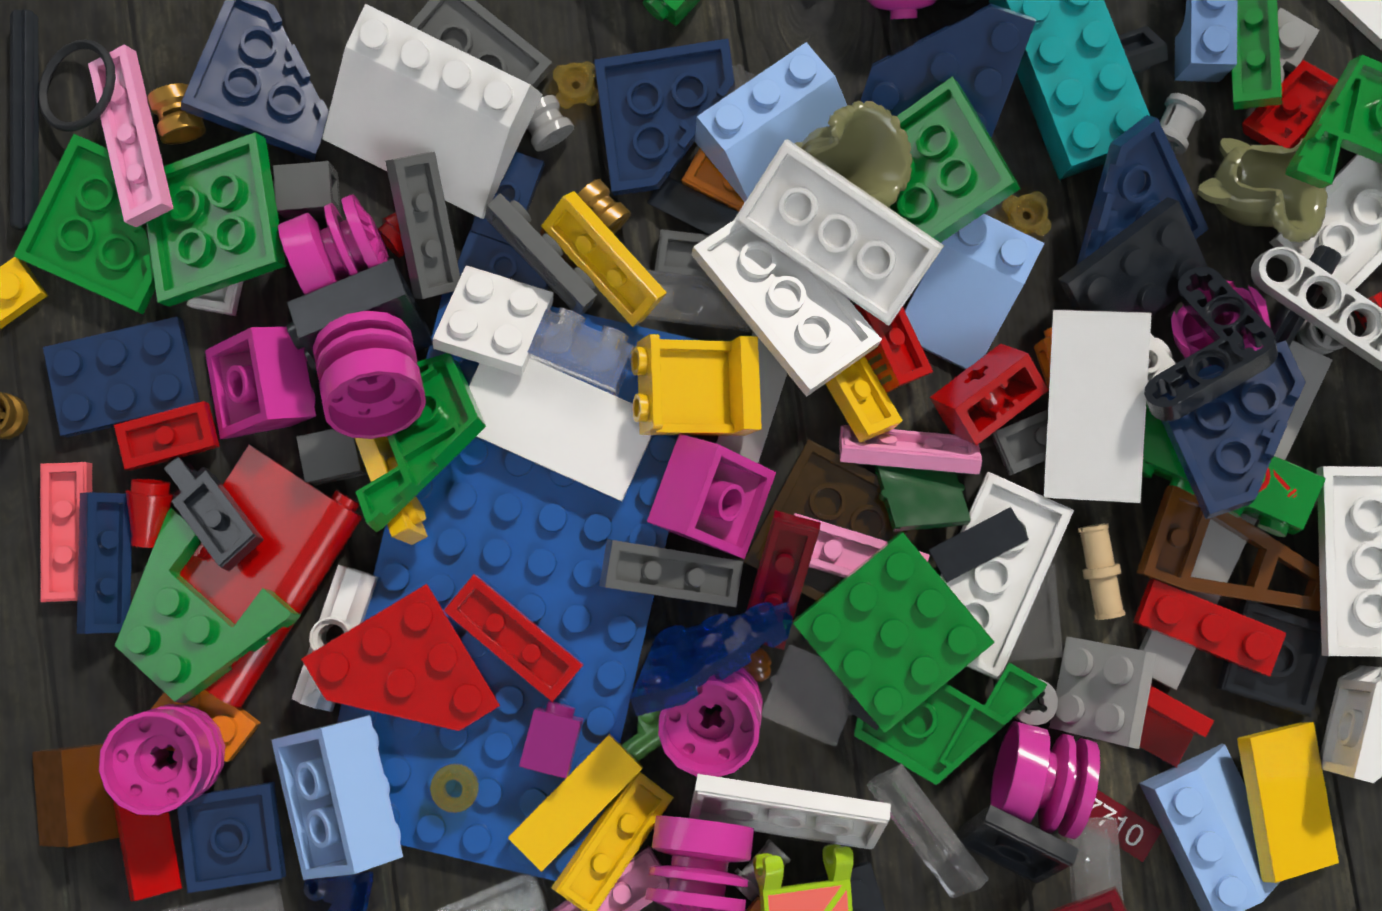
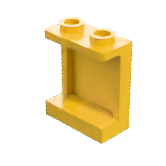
[631,334,762,436]

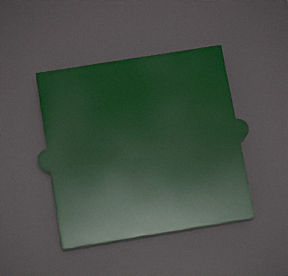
[873,465,971,532]

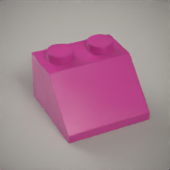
[205,327,316,439]
[647,434,776,559]

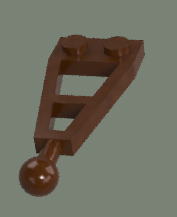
[1137,485,1321,611]

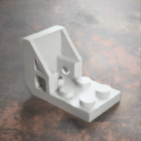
[1320,665,1382,783]

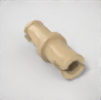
[1078,523,1125,620]

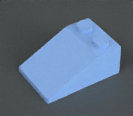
[905,214,1044,370]

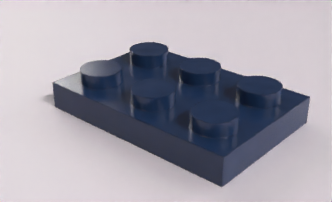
[43,317,200,438]

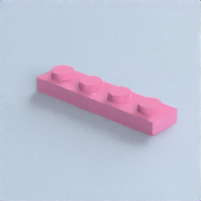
[88,44,174,227]

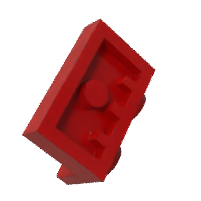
[1242,60,1339,149]

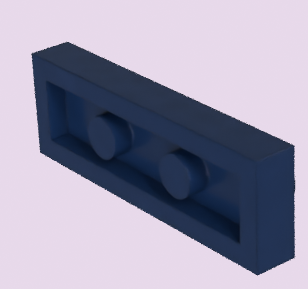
[77,492,132,634]

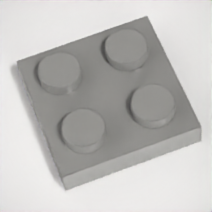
[1049,636,1157,749]

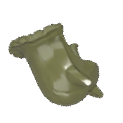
[794,101,912,208]
[1197,138,1328,243]

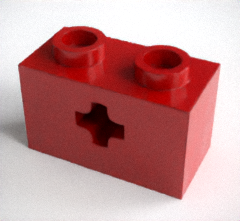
[929,343,1048,446]

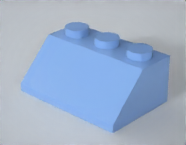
[695,42,847,202]
[271,715,403,880]
[1139,744,1281,911]

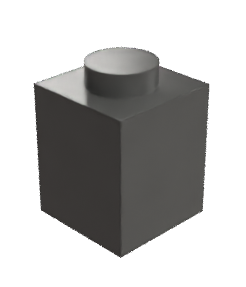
[273,161,341,221]
[296,429,368,486]

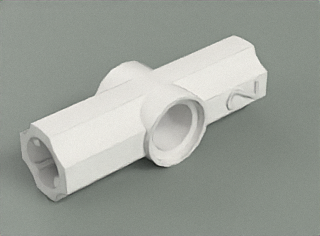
[292,565,379,712]

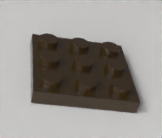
[743,439,919,601]

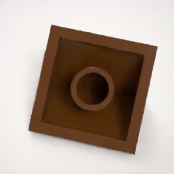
[32,743,119,847]

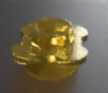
[553,61,599,109]
[1002,191,1051,236]

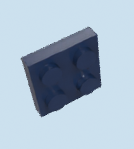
[177,782,286,893]

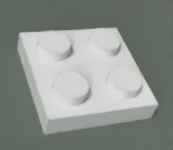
[433,265,553,376]

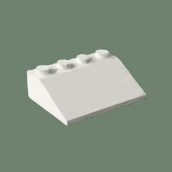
[322,4,543,219]

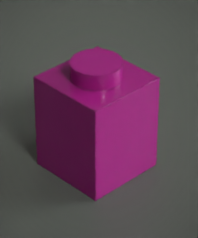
[519,701,584,779]

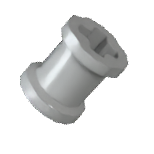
[1160,93,1206,154]

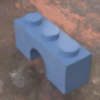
[1175,0,1237,82]

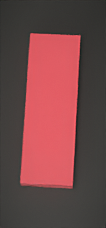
[40,462,92,602]

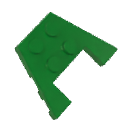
[1285,55,1382,188]
[320,353,486,532]
[115,508,301,704]
[854,663,1047,785]

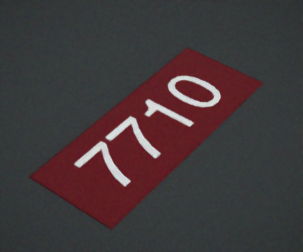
[1086,790,1162,862]

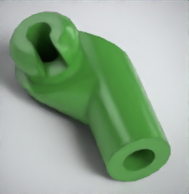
[622,698,663,761]

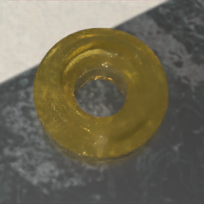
[430,764,479,813]

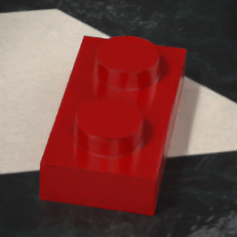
[114,401,220,471]

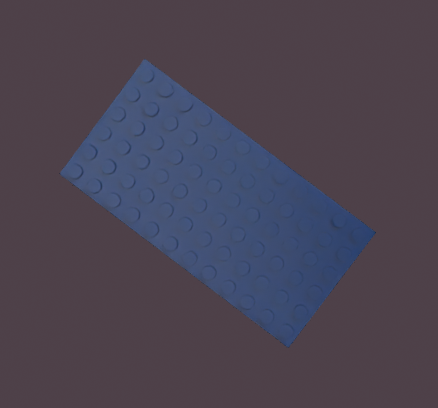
[337,291,698,881]

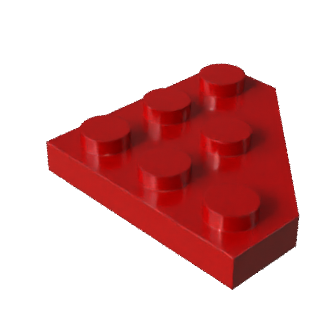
[301,584,500,731]

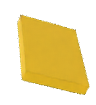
[1237,722,1339,883]

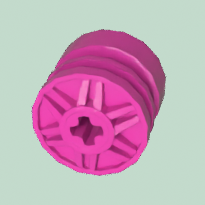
[278,194,389,295]
[313,311,426,439]
[658,657,763,777]
[99,704,225,815]
[990,721,1100,840]
[645,816,754,911]

